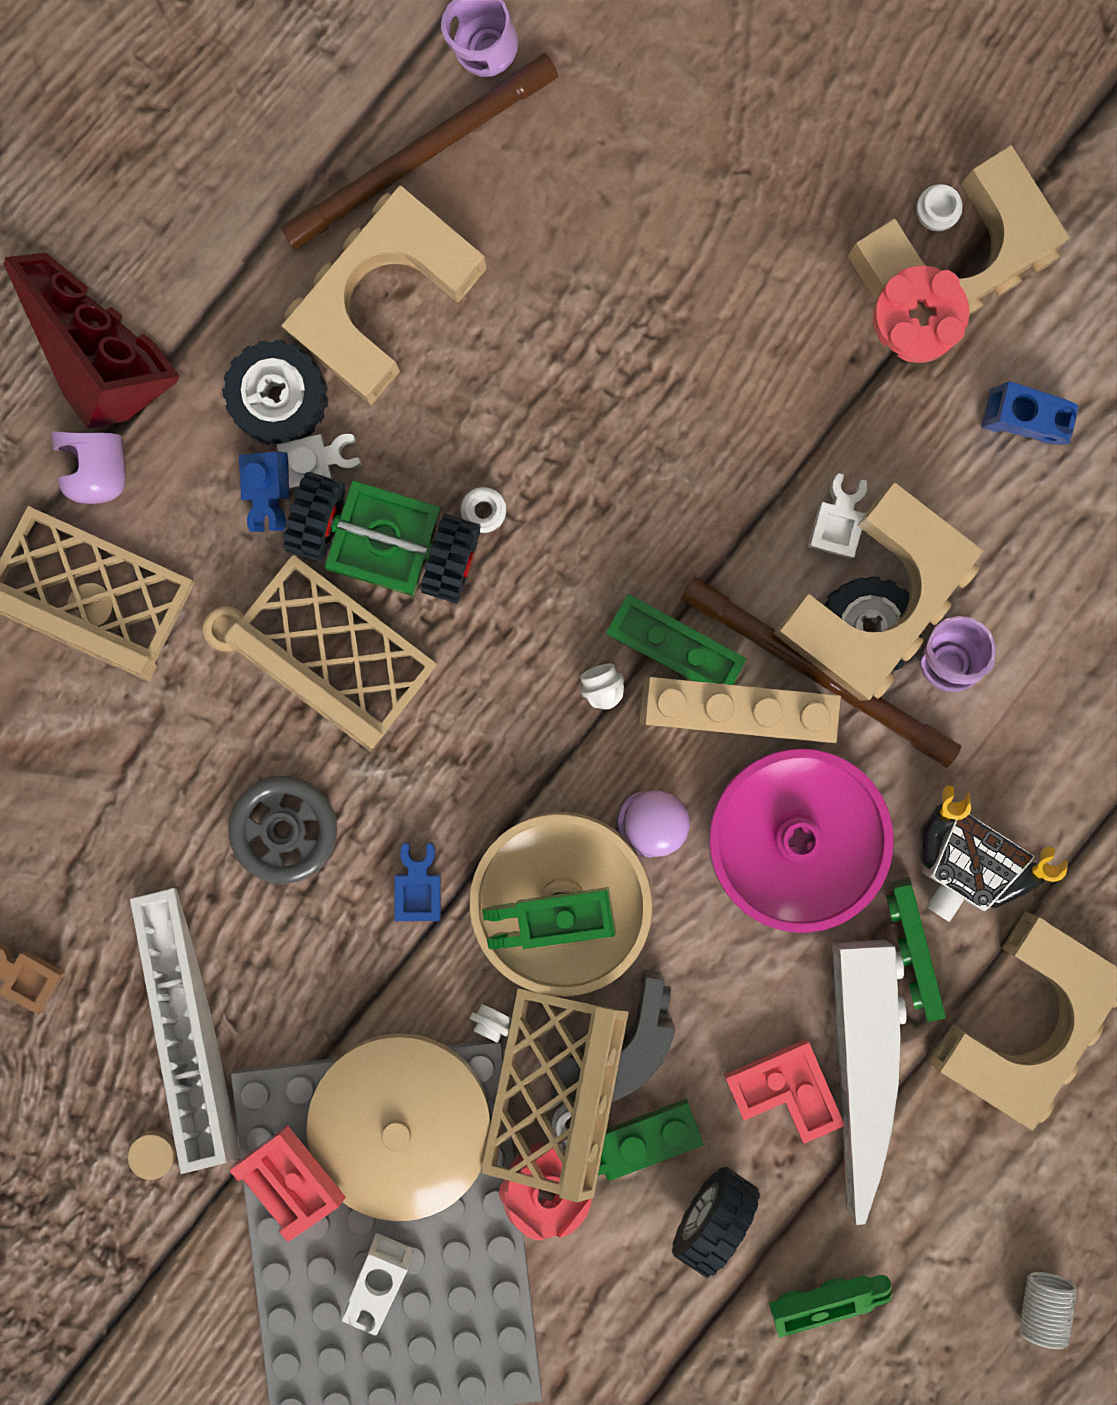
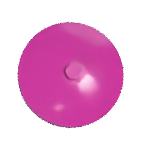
[708,748,894,933]

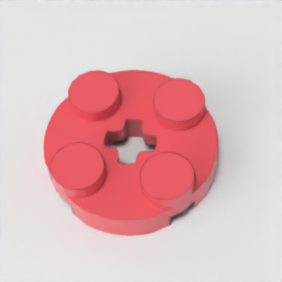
[873,266,969,363]
[499,1142,592,1240]

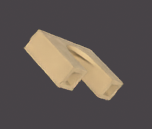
[848,145,1070,326]
[282,185,487,406]
[773,482,984,701]
[639,677,841,743]
[929,911,1117,1131]

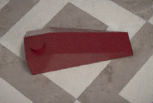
[3,252,180,429]

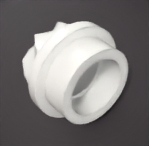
[580,663,624,709]

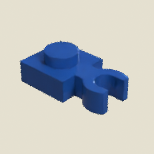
[239,452,290,532]
[395,842,441,921]

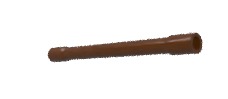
[280,53,558,250]
[680,576,961,768]

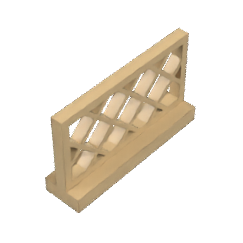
[0,506,195,682]
[224,555,438,752]
[481,988,629,1202]

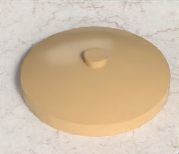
[470,812,653,997]
[307,1033,491,1221]

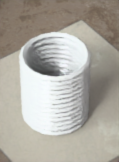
[1018,1272,1078,1349]

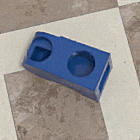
[981,381,1079,445]

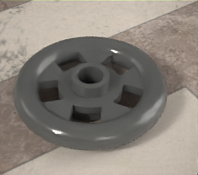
[228,776,337,884]

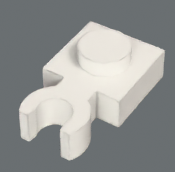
[277,434,362,491]
[808,473,867,559]

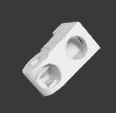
[341,1233,414,1336]

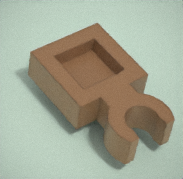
[0,942,65,1015]

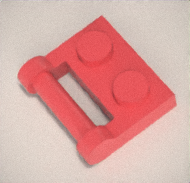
[229,1125,346,1242]

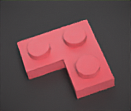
[724,1039,845,1144]

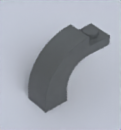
[551,970,675,1104]

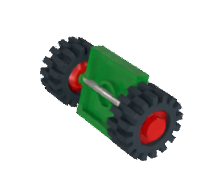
[283,472,481,604]

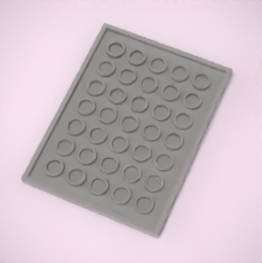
[231,1039,542,1405]

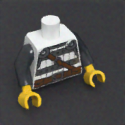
[920,786,1068,922]

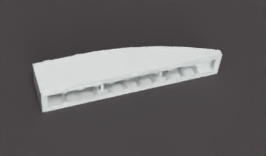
[130,888,240,1174]
[832,939,906,1225]

